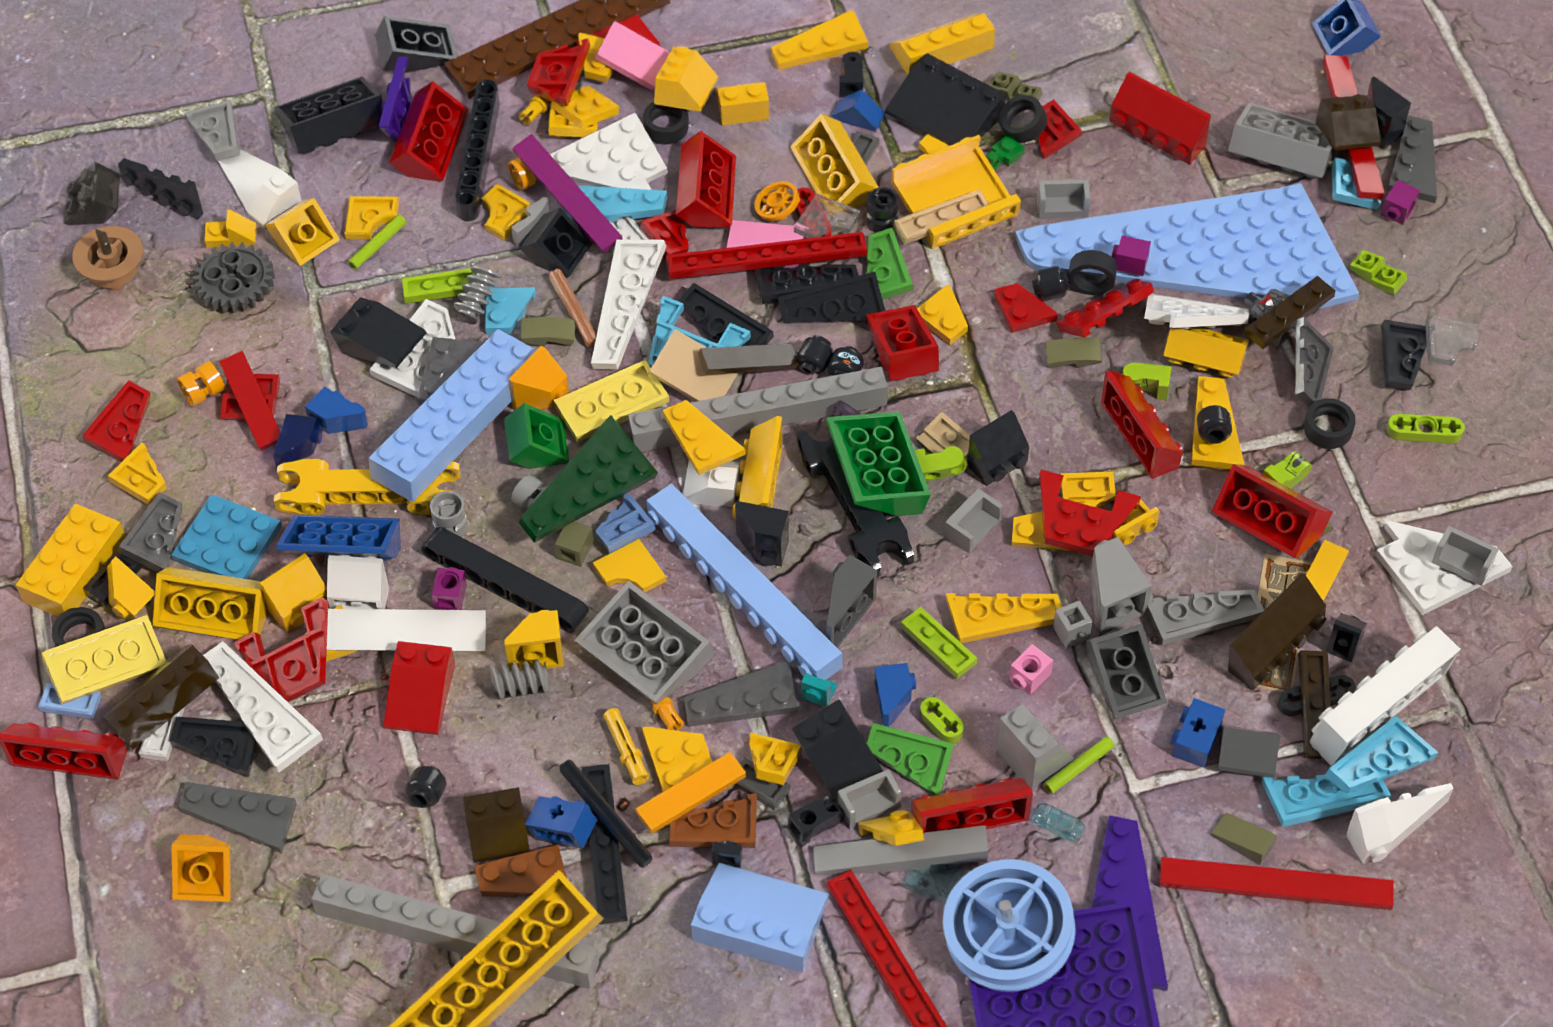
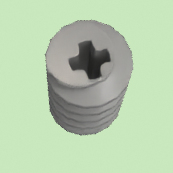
[453,266,502,323]
[490,659,549,699]

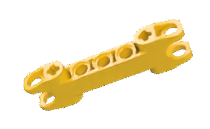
[274,459,461,515]

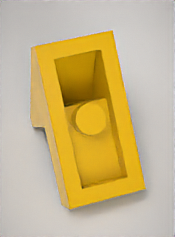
[205,209,257,248]

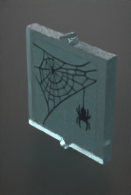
[902,863,967,905]

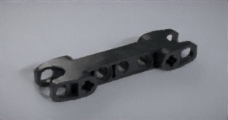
[796,428,914,577]

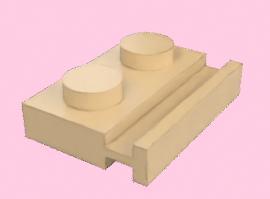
[916,412,970,460]

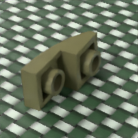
[989,72,1043,102]
[520,317,575,347]
[1046,337,1102,368]

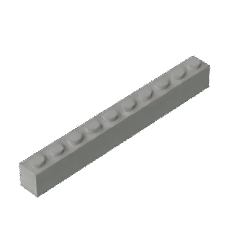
[628,367,888,452]
[311,874,599,989]

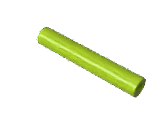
[347,215,407,270]
[1043,736,1115,795]

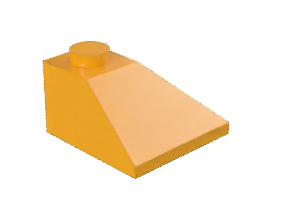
[508,346,569,410]
[172,834,231,902]

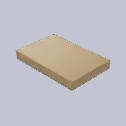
[648,329,738,402]

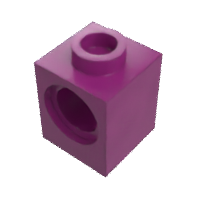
[1381,180,1420,225]
[432,567,467,610]

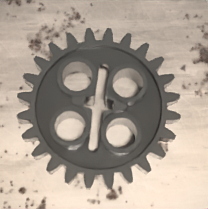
[192,242,275,313]

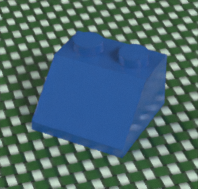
[1312,0,1381,56]

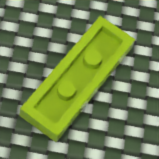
[402,268,475,304]
[901,606,978,680]

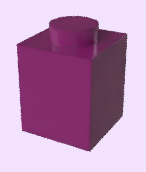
[1111,235,1151,276]

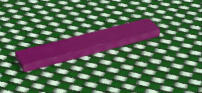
[512,134,623,254]

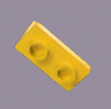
[1112,500,1160,545]

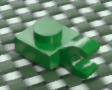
[986,135,1025,171]

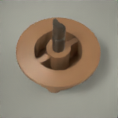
[72,226,143,291]

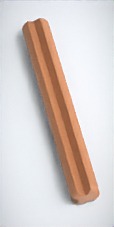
[549,269,597,348]

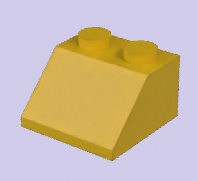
[715,81,769,126]
[265,198,340,266]
[260,553,329,633]
[504,610,564,671]

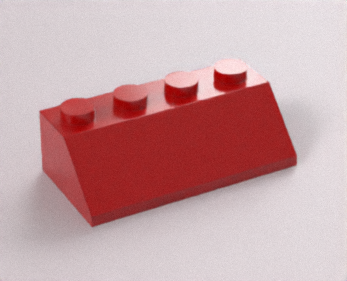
[1109,71,1211,165]
[389,81,469,182]
[676,131,736,227]
[1101,371,1183,479]
[1211,464,1333,559]
[0,723,127,780]
[911,778,1033,833]

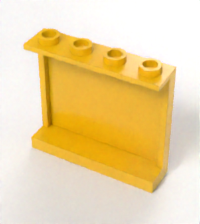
[891,135,1021,249]

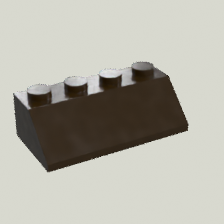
[1228,573,1326,691]
[101,645,219,750]

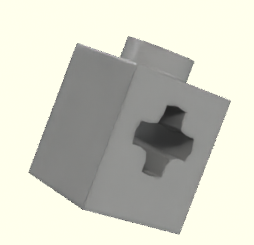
[1053,600,1093,648]

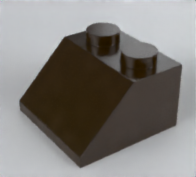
[1315,94,1381,150]
[463,787,530,863]

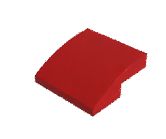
[220,374,280,420]

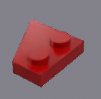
[1034,99,1082,159]
[640,209,689,261]
[994,283,1058,333]

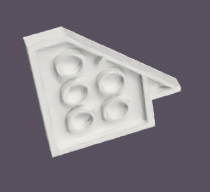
[550,113,668,190]
[1144,294,1249,329]
[369,299,455,397]
[1375,521,1513,615]

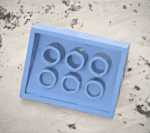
[691,863,829,972]

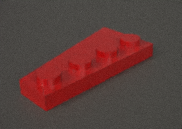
[1056,279,1154,338]

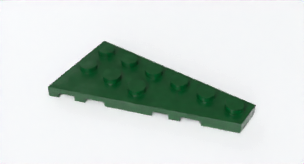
[518,415,658,543]

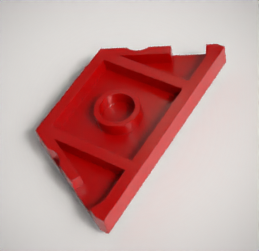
[526,38,591,106]

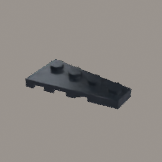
[118,158,204,220]
[753,264,859,304]
[777,272,886,323]
[678,283,774,346]

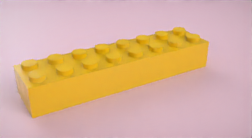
[389,870,603,1027]

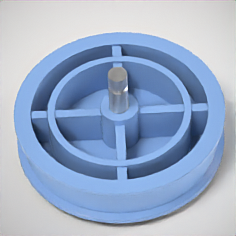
[943,859,1075,992]

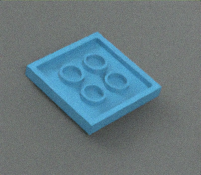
[171,494,282,579]

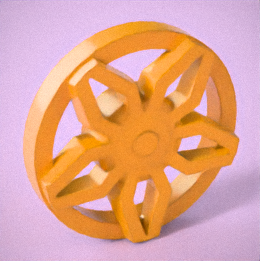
[755,181,800,221]

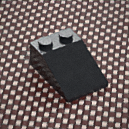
[375,16,458,73]
[330,297,427,368]
[792,699,883,804]

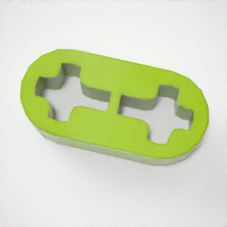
[920,697,964,744]

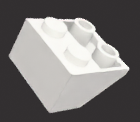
[327,554,389,609]

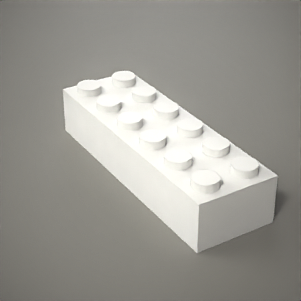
[1310,626,1461,766]

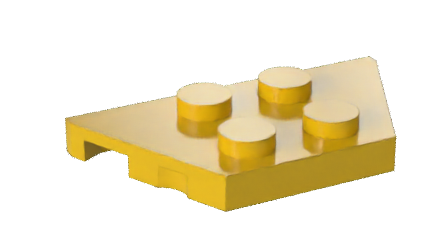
[642,726,712,792]

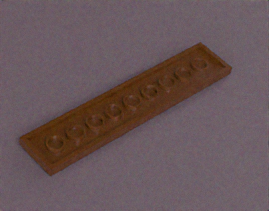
[444,0,670,99]

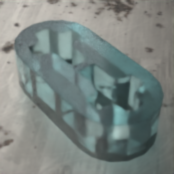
[1031,803,1086,843]

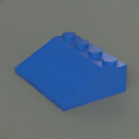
[276,514,401,561]

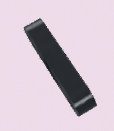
[1277,675,1356,716]

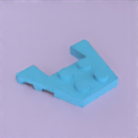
[648,296,751,368]

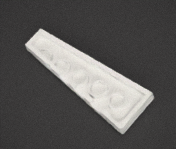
[591,240,666,369]
[203,641,323,773]

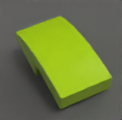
[1350,250,1407,295]

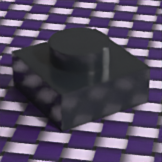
[712,841,743,868]

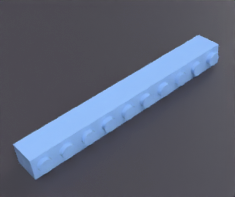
[647,484,843,680]

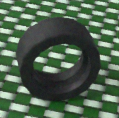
[999,95,1047,143]
[643,102,689,145]
[1068,250,1117,295]
[1304,398,1356,449]
[52,607,106,647]

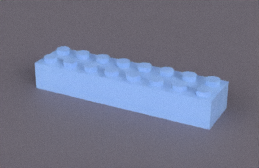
[369,329,536,502]

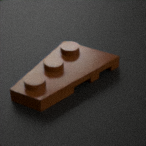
[670,793,757,848]
[474,845,567,897]

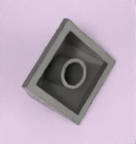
[1218,725,1281,778]

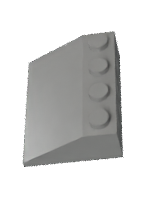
[1228,103,1334,178]
[574,581,715,704]

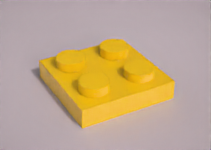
[551,86,619,129]

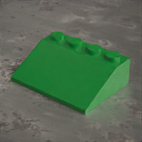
[826,412,931,516]

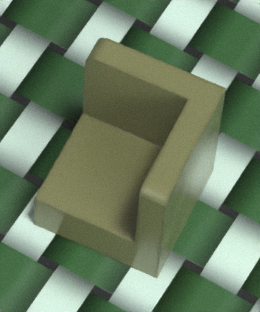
[555,522,594,567]

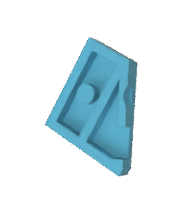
[1332,158,1381,210]
[485,287,536,334]

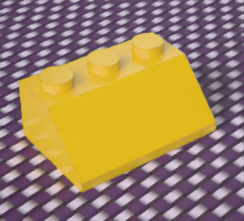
[654,46,718,112]
[1163,327,1249,377]

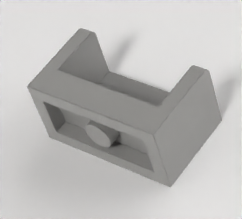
[1037,179,1090,219]
[944,488,1003,554]
[1432,526,1499,586]
[838,769,902,830]

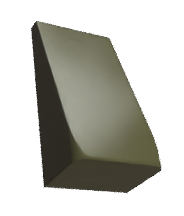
[1211,813,1277,865]

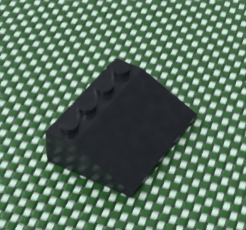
[884,53,1007,146]
[273,76,383,154]

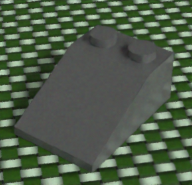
[827,555,877,648]
[1084,624,1167,719]

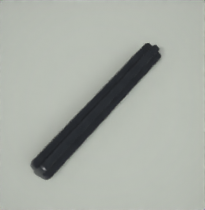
[559,759,652,868]

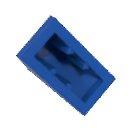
[831,90,884,132]

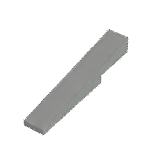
[813,825,988,875]

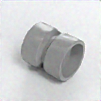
[511,475,547,511]
[430,491,468,537]

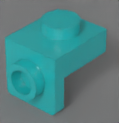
[801,673,837,707]

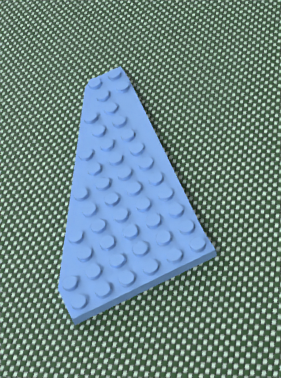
[1015,183,1359,309]

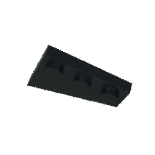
[1381,320,1433,390]
[170,716,257,777]

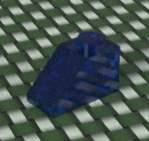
[273,414,323,468]

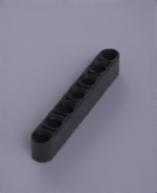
[455,79,500,222]
[421,527,589,633]

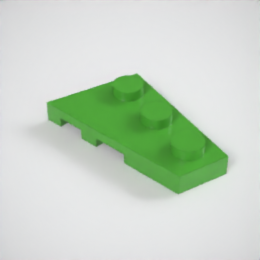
[866,228,914,299]
[867,723,954,796]

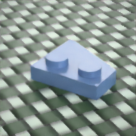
[595,493,655,554]

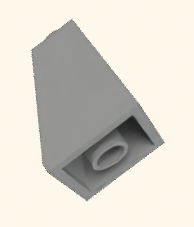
[1090,537,1152,636]
[996,704,1075,791]

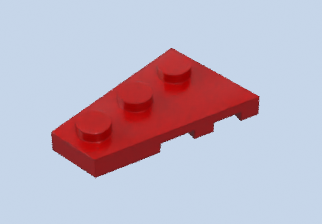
[82,380,151,462]

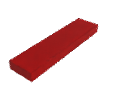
[219,350,284,451]

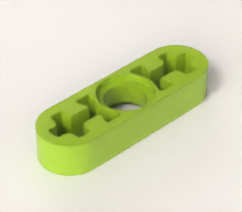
[1386,414,1465,444]

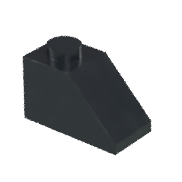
[1326,613,1367,663]

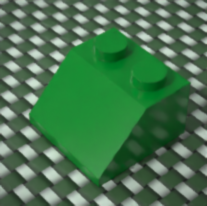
[504,403,569,469]

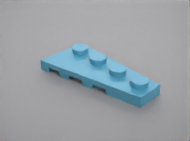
[564,185,667,222]
[1325,716,1438,794]
[1262,775,1391,828]

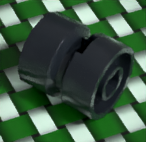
[866,187,899,233]

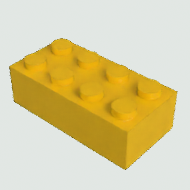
[16,503,126,617]

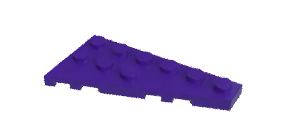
[1092,815,1168,991]

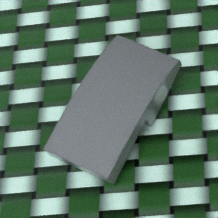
[511,197,549,248]

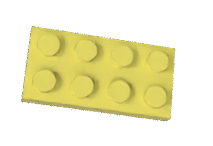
[554,360,669,443]
[41,615,167,705]

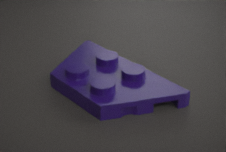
[379,57,412,142]

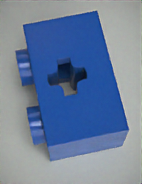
[1170,698,1226,768]
[525,796,597,848]

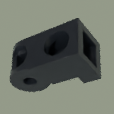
[839,52,863,98]
[787,796,845,848]

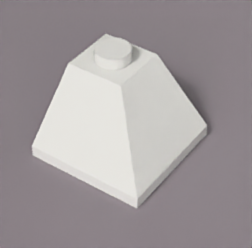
[683,460,741,508]

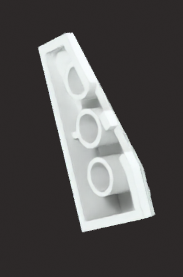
[219,149,301,229]
[1346,783,1453,864]

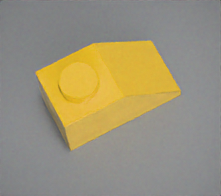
[107,557,155,621]

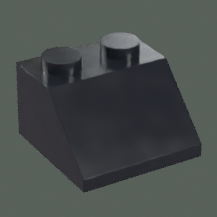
[1367,76,1411,150]
[519,208,593,278]
[967,410,1029,486]
[735,501,789,567]

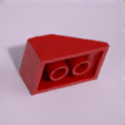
[866,305,939,381]
[383,641,455,735]

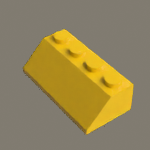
[889,13,995,75]
[790,114,879,216]
[732,416,782,519]
[152,567,268,640]

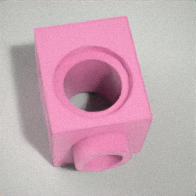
[1009,644,1053,695]

